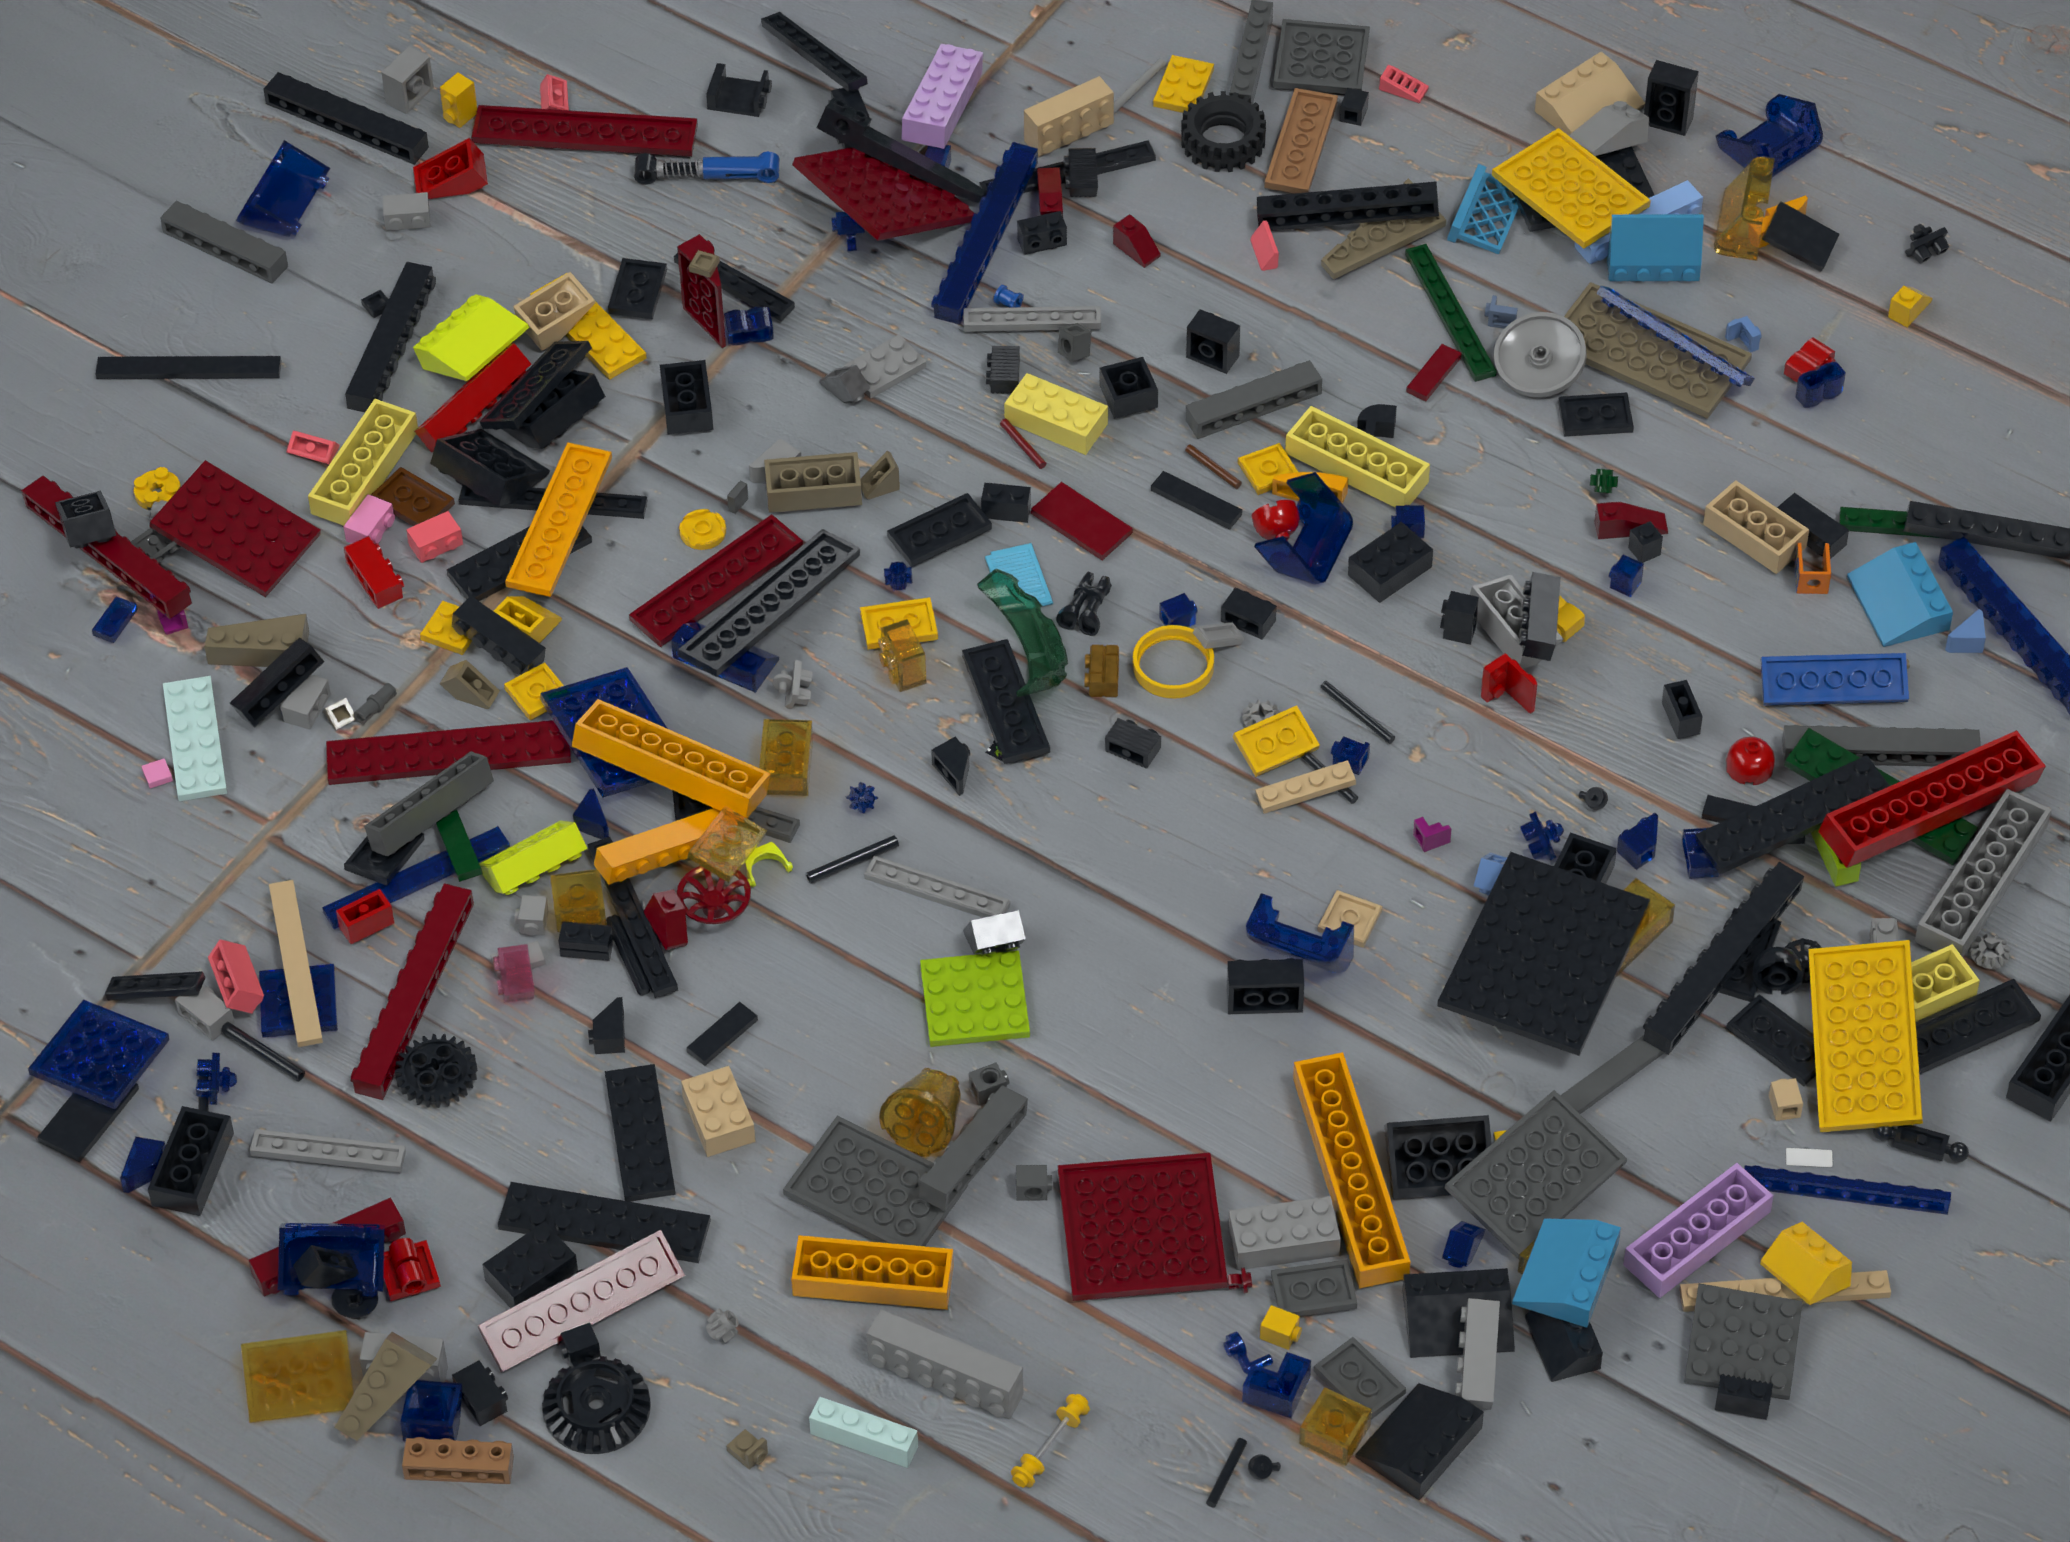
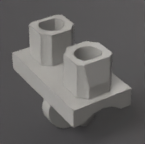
[773,660,813,709]

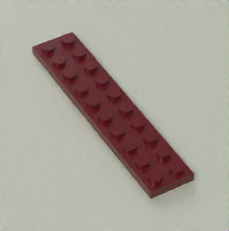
[471,105,698,157]
[326,719,571,785]

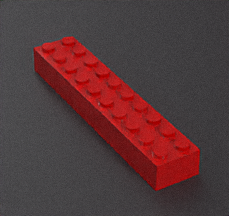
[1818,730,2046,868]

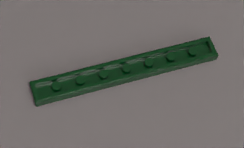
[1405,244,1496,382]

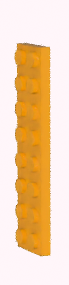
[505,442,612,597]

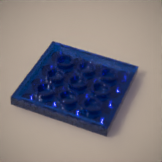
[28,999,170,1109]

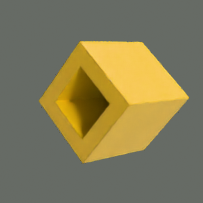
[1260,1305,1302,1350]

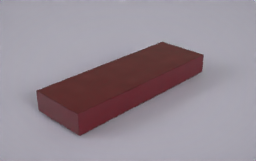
[1406,344,1462,402]

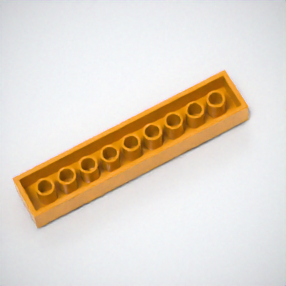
[1293,1052,1411,1289]

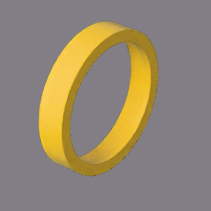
[1133,625,1214,699]

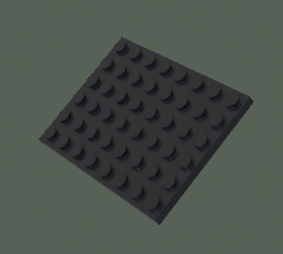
[1437,851,1650,1056]

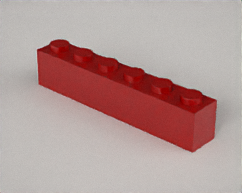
[414,343,531,453]

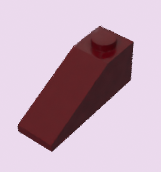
[1037,168,1063,216]
[1594,502,1668,539]

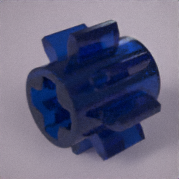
[884,562,913,591]
[846,782,878,814]

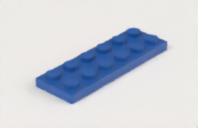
[1760,653,1909,706]

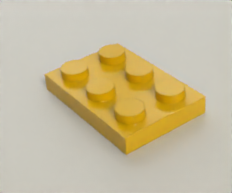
[1153,55,1214,113]
[860,597,938,650]
[1233,705,1320,777]

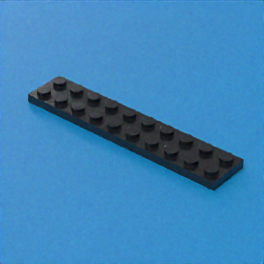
[678,529,860,677]

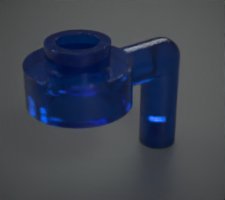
[1223,1332,1273,1374]

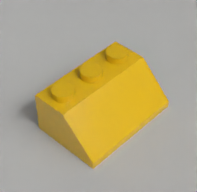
[1760,1221,1852,1305]

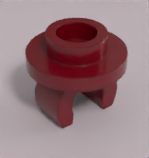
[1227,1267,1252,1294]

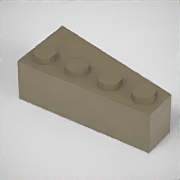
[334,1332,437,1441]

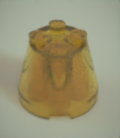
[879,1068,961,1157]

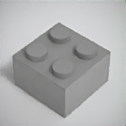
[381,46,434,114]

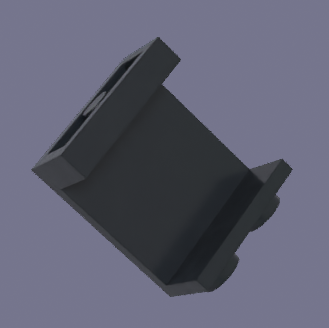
[706,63,772,117]

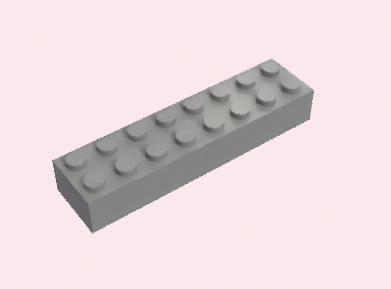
[1915,789,2052,957]

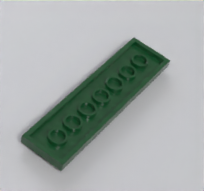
[1784,728,1978,865]

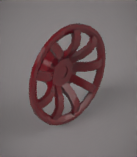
[677,863,751,924]

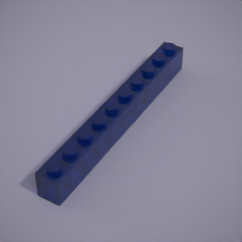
[931,142,1038,325]
[1938,537,2070,715]

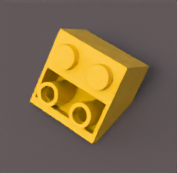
[494,596,562,643]

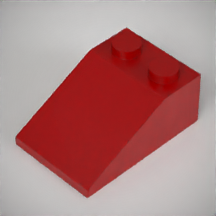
[413,138,488,199]

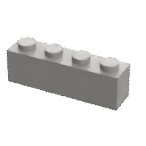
[1455,1298,1500,1410]

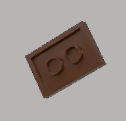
[371,467,455,526]

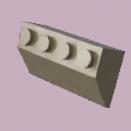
[764,452,862,513]

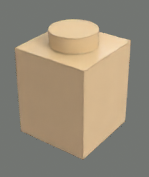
[1769,1078,1803,1121]

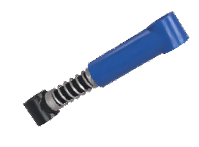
[634,151,780,185]

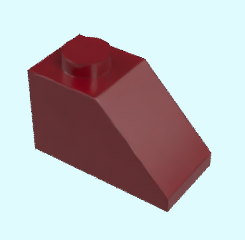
[1113,214,1161,268]
[643,889,688,950]

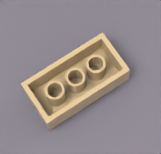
[1024,76,1114,157]
[1703,480,1809,574]

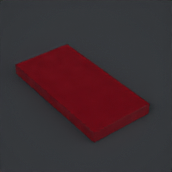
[1031,481,1133,561]

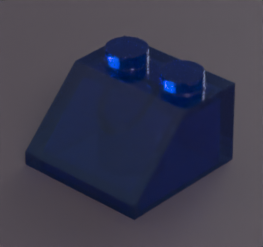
[400,1380,462,1441]

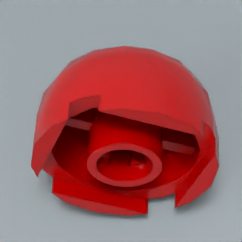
[1251,500,1300,543]
[1726,736,1775,785]

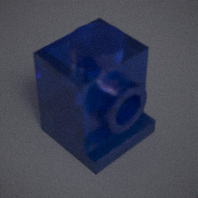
[1331,736,1370,775]

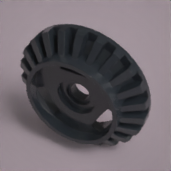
[542,1356,651,1454]

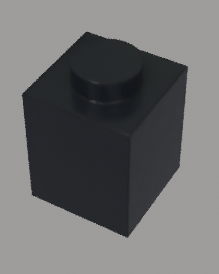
[1340,88,1369,126]
[1628,521,1663,564]
[558,1322,601,1364]

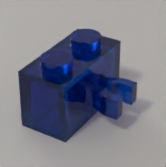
[831,212,865,251]

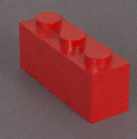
[344,536,404,609]

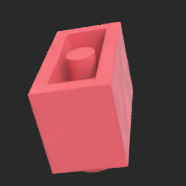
[406,511,463,563]

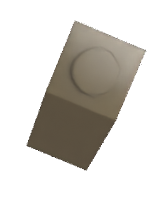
[440,660,500,709]

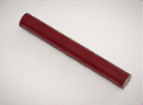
[1000,418,1047,469]

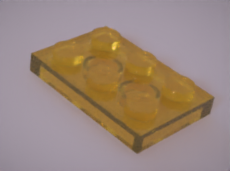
[687,806,767,883]

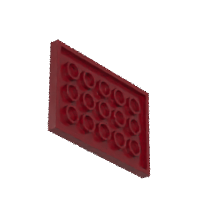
[149,460,321,598]

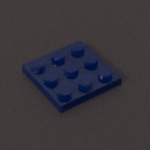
[259,964,338,1038]

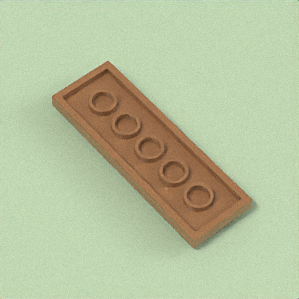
[1264,88,1338,193]

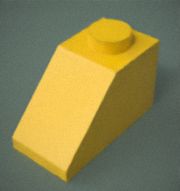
[1888,285,1932,328]

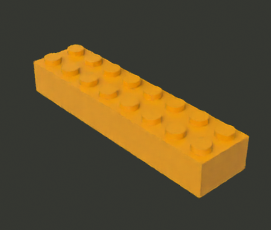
[572,699,771,821]

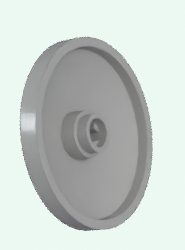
[1494,312,1587,397]

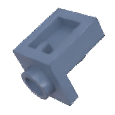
[1485,295,1518,329]

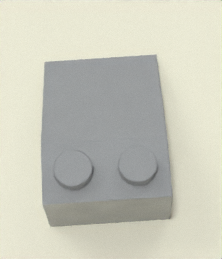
[1569,101,1649,156]

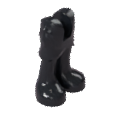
[1056,571,1112,636]

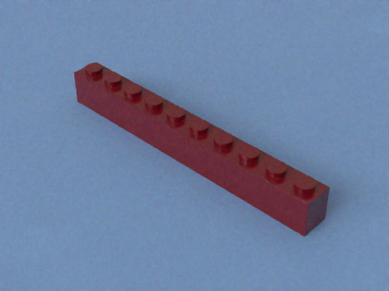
[21,476,192,619]
[351,883,474,1100]

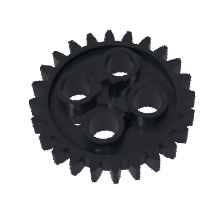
[395,1034,478,1108]

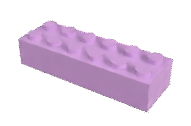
[902,44,983,149]
[1623,1163,1774,1298]

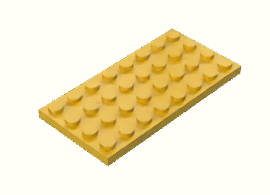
[1808,940,1923,1132]

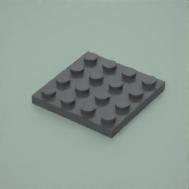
[1273,19,1370,94]
[1684,1283,1803,1400]

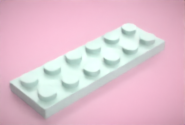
[163,676,227,801]

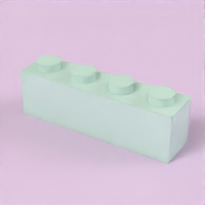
[809,1397,918,1468]

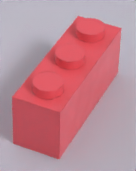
[208,939,264,1014]

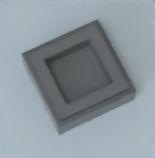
[727,480,748,514]

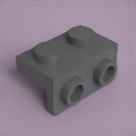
[131,528,181,562]

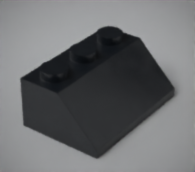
[1525,1310,1603,1382]

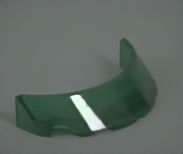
[977,569,1068,697]

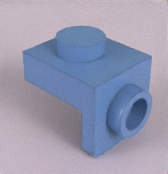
[1725,316,1762,352]

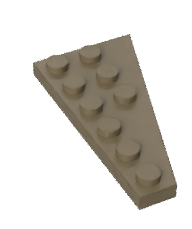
[1321,178,1446,280]

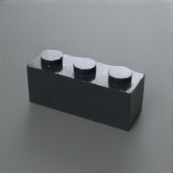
[1777,492,1849,559]

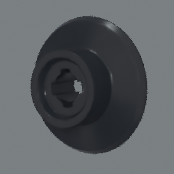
[331,1280,378,1319]

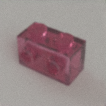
[493,944,535,1003]

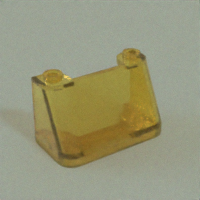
[1714,157,1774,261]

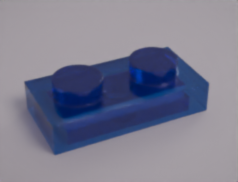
[92,596,138,643]

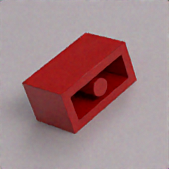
[336,889,395,944]

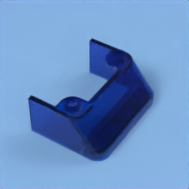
[1254,472,1353,584]

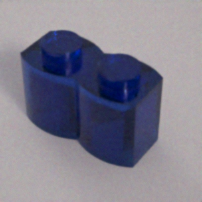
[724,307,774,345]
[1795,362,1846,408]
[1682,827,1719,879]

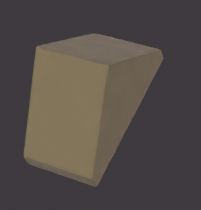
[860,451,900,499]

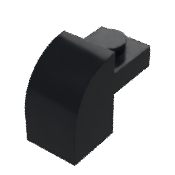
[1357,404,1397,438]

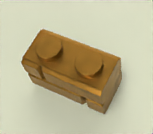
[1084,644,1119,697]

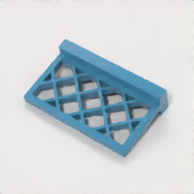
[1447,164,1519,254]

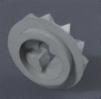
[1242,699,1281,727]
[1970,933,2010,969]

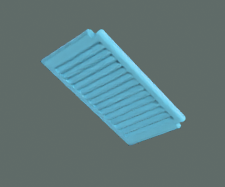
[985,543,1053,613]

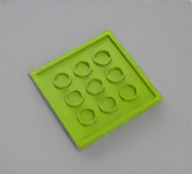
[920,950,1030,1047]

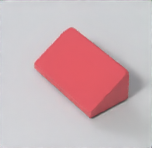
[540,74,569,110]
[1250,221,1279,271]
[286,430,340,464]

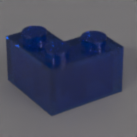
[1242,1352,1311,1419]

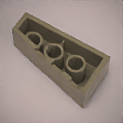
[204,614,309,667]

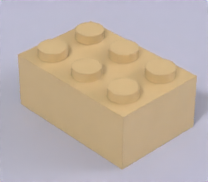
[681,1066,756,1157]

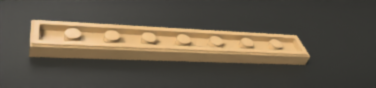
[269,880,323,1047]

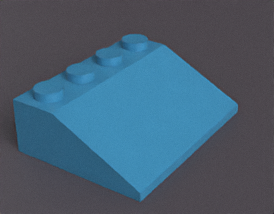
[1607,214,1704,281]
[1847,542,1953,647]
[1512,1219,1621,1328]

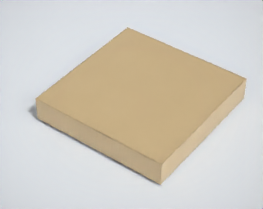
[1317,890,1383,948]

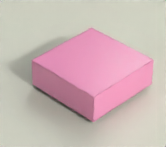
[141,758,173,789]

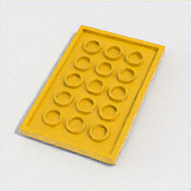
[1492,128,1651,249]

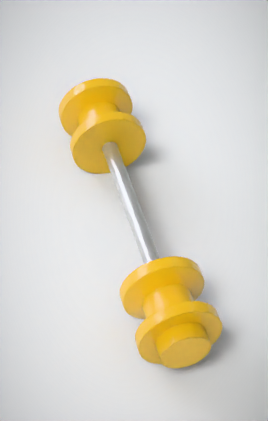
[1011,1394,1090,1488]

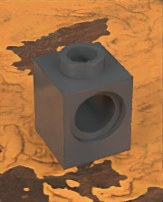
[1058,323,1092,362]
[969,1062,1009,1106]
[1016,1165,1052,1201]

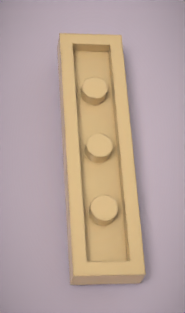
[1255,760,1356,814]

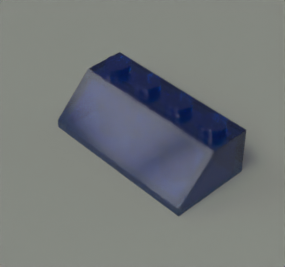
[671,622,779,693]

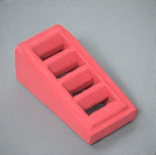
[1379,65,1429,103]

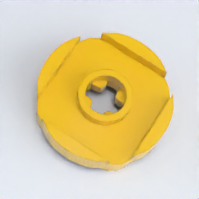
[134,467,181,510]

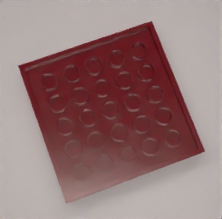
[792,147,976,241]
[1057,1152,1228,1301]

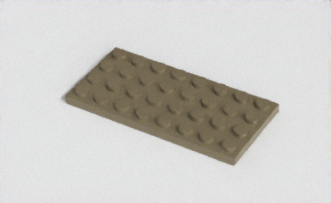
[1564,282,1752,419]

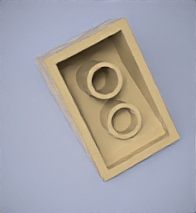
[513,272,595,351]

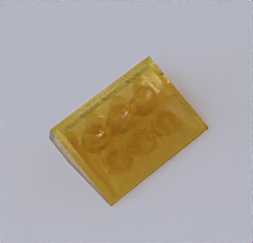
[241,1330,354,1423]

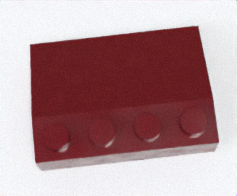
[677,234,726,348]

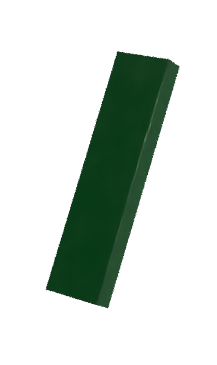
[436,810,483,882]

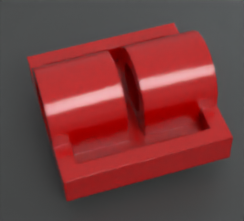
[376,1238,441,1301]

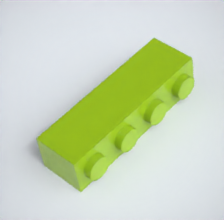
[1811,829,1861,887]

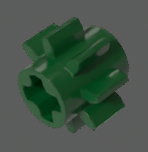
[1590,469,1618,493]

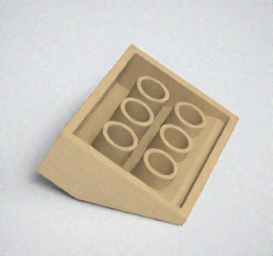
[1535,52,1645,136]

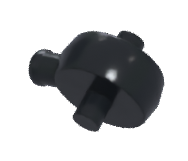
[1579,787,1608,810]
[1248,1454,1281,1480]

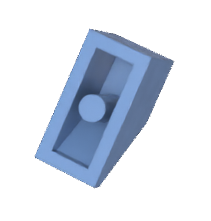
[1474,853,1507,895]

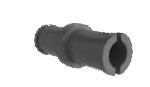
[354,683,397,724]

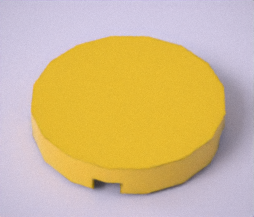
[679,509,726,550]

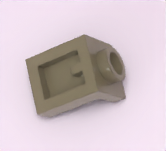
[726,1429,768,1470]

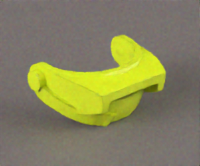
[744,842,793,887]

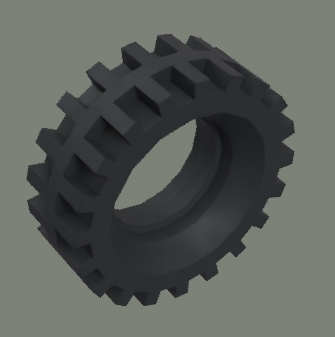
[1181,91,1266,172]

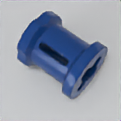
[994,284,1024,308]

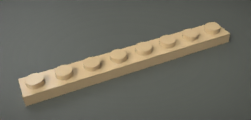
[1679,1270,1891,1312]

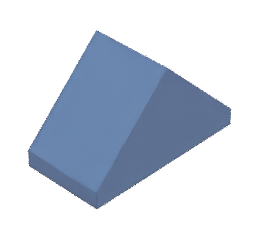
[1945,609,1986,653]

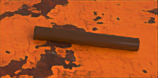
[1185,444,1242,489]

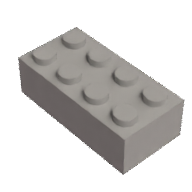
[1228,1196,1341,1270]

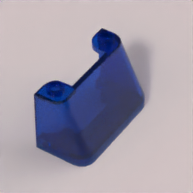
[1716,94,1823,180]
[236,140,331,237]
[1246,893,1354,973]
[278,1223,385,1296]

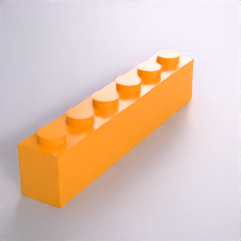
[594,808,738,885]

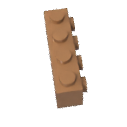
[402,1437,514,1484]

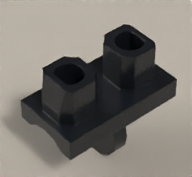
[1905,224,1949,264]

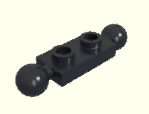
[1874,1125,1969,1162]

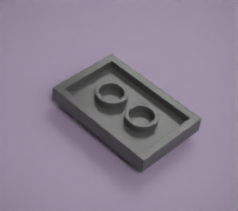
[1271,1259,1357,1317]
[1314,1337,1406,1423]

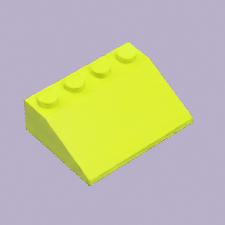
[413,294,529,381]

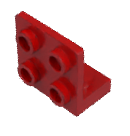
[1481,653,1537,714]

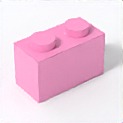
[344,494,395,544]

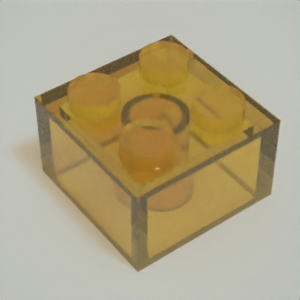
[878,619,927,692]
[550,869,607,932]
[1299,1387,1372,1466]

